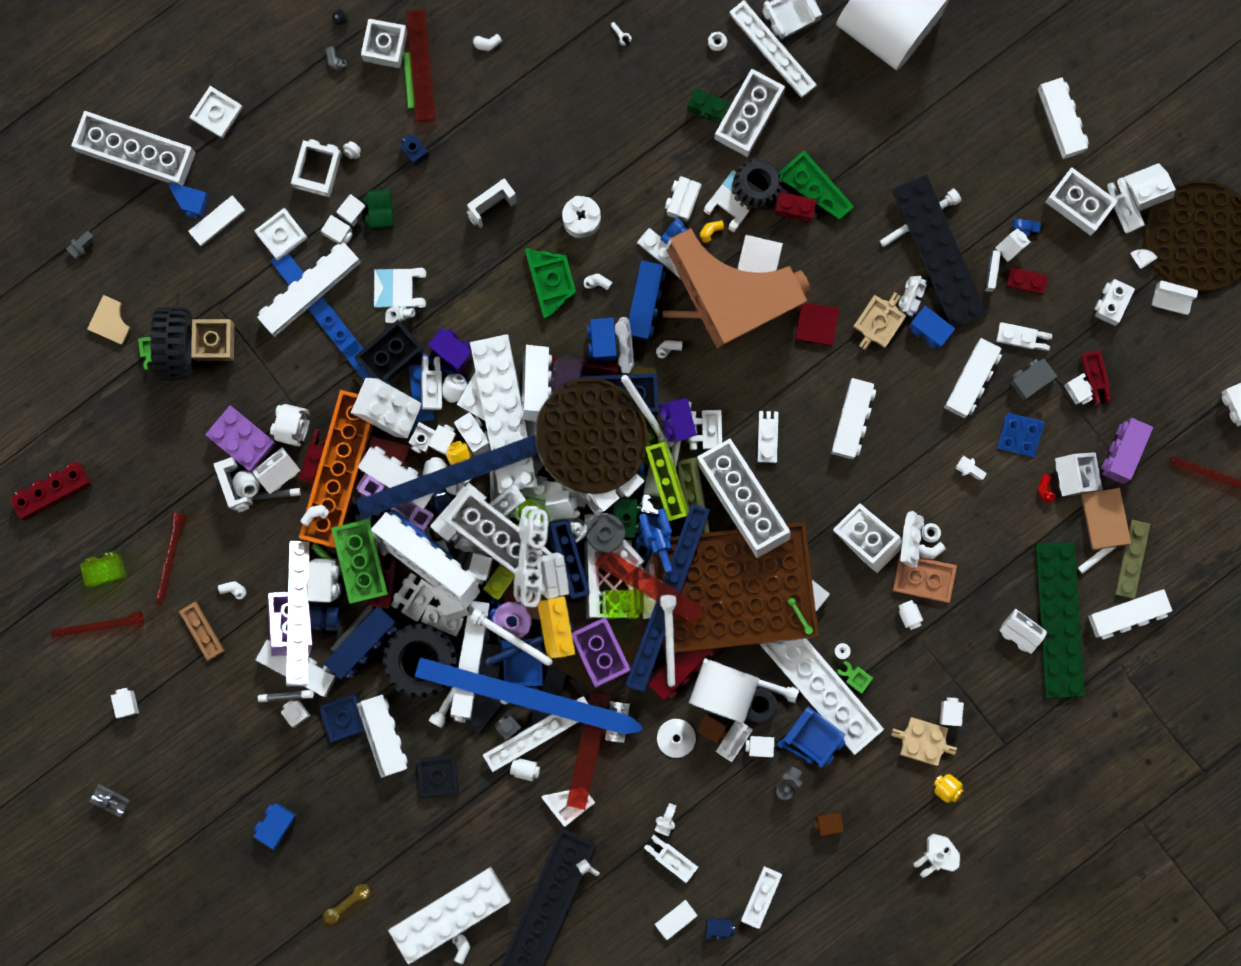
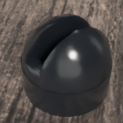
[332,8,348,25]

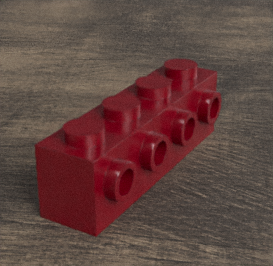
[10,462,93,521]

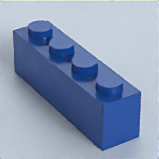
[629,260,666,342]

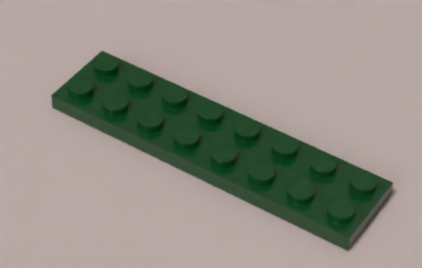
[1035,542,1085,698]

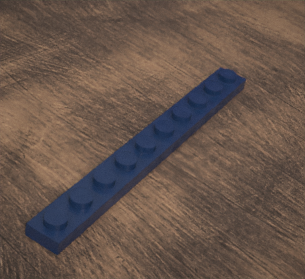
[356,434,538,519]
[626,504,710,692]

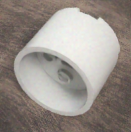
[689,659,760,723]

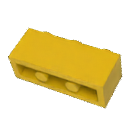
[538,596,575,658]

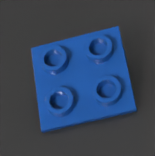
[997,413,1045,457]

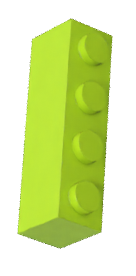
[645,441,689,521]

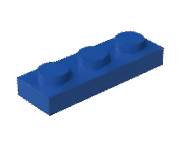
[409,364,435,423]

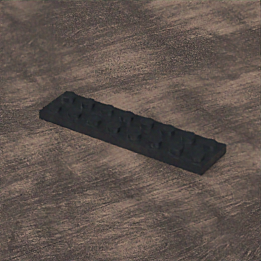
[891,175,987,328]
[500,827,597,966]

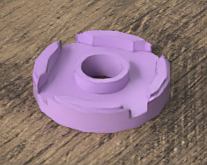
[493,602,532,639]

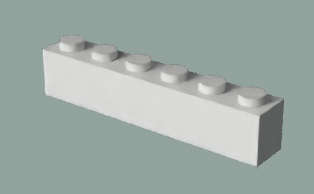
[257,242,361,337]

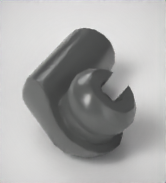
[325,47,347,71]

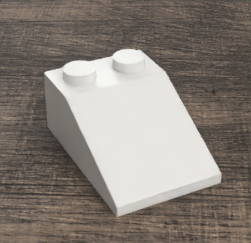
[833,503,902,573]

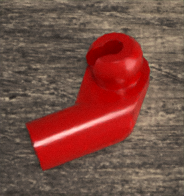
[1038,474,1056,503]

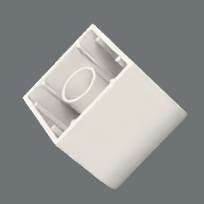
[836,0,949,71]

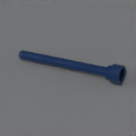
[486,621,574,666]

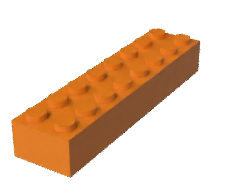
[299,390,373,549]

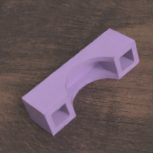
[356,473,434,531]

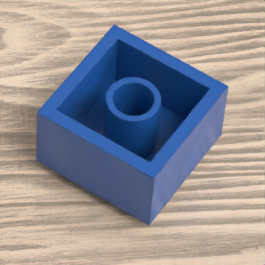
[587,318,617,363]

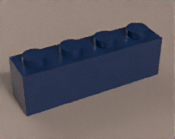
[547,520,590,602]

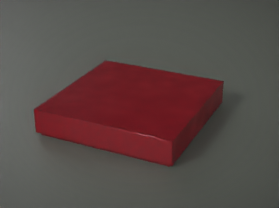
[795,302,839,346]

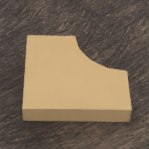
[87,295,131,345]

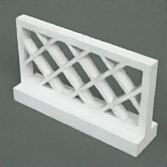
[584,540,634,619]

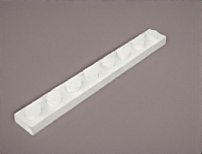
[287,541,309,686]

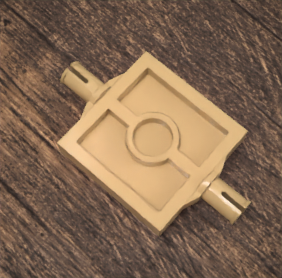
[853,292,906,350]
[891,717,957,766]

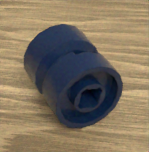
[310,605,340,632]

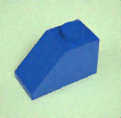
[169,182,209,219]

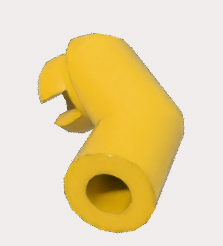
[700,220,724,243]

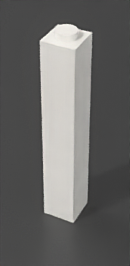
[450,601,490,723]

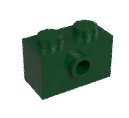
[687,88,730,124]
[613,498,641,539]

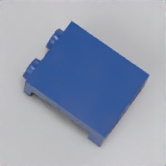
[502,639,543,690]
[784,706,846,768]

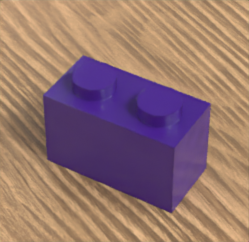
[659,398,697,442]

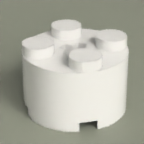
[562,196,601,238]
[270,404,310,446]

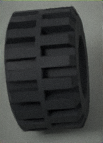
[732,158,782,211]

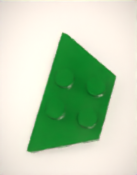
[525,248,576,320]

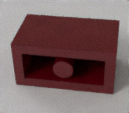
[774,192,817,223]

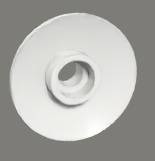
[657,719,696,758]

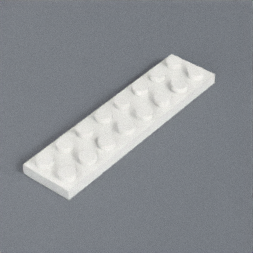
[470,334,538,494]
[760,639,884,755]

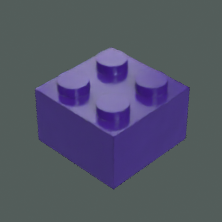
[428,328,473,374]

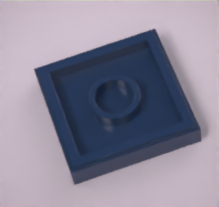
[319,694,365,743]

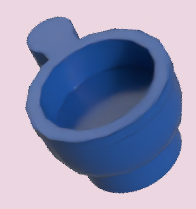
[660,217,687,245]
[1013,219,1041,236]

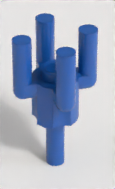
[638,509,673,574]

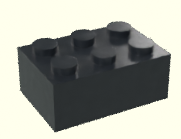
[354,320,424,384]

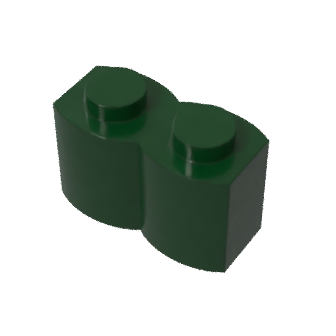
[364,189,394,231]

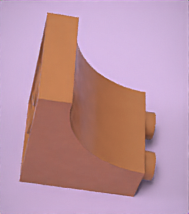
[665,228,811,348]

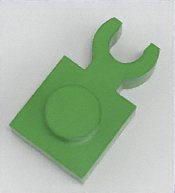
[138,337,152,371]
[837,661,873,694]

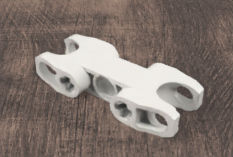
[514,506,548,607]

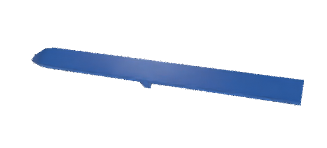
[270,253,417,432]
[415,658,643,734]

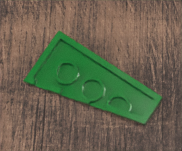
[779,151,854,220]

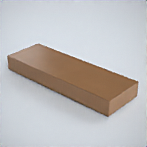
[179,601,225,661]

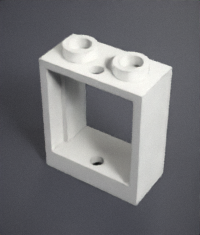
[291,140,342,197]

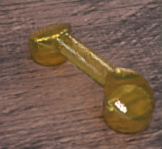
[323,884,370,924]

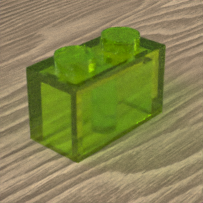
[80,552,127,587]
[601,590,644,619]

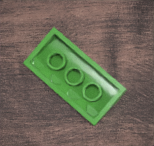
[331,519,388,603]

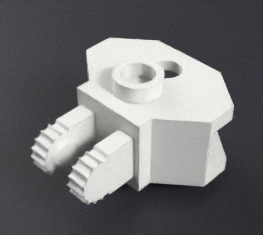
[913,834,960,878]

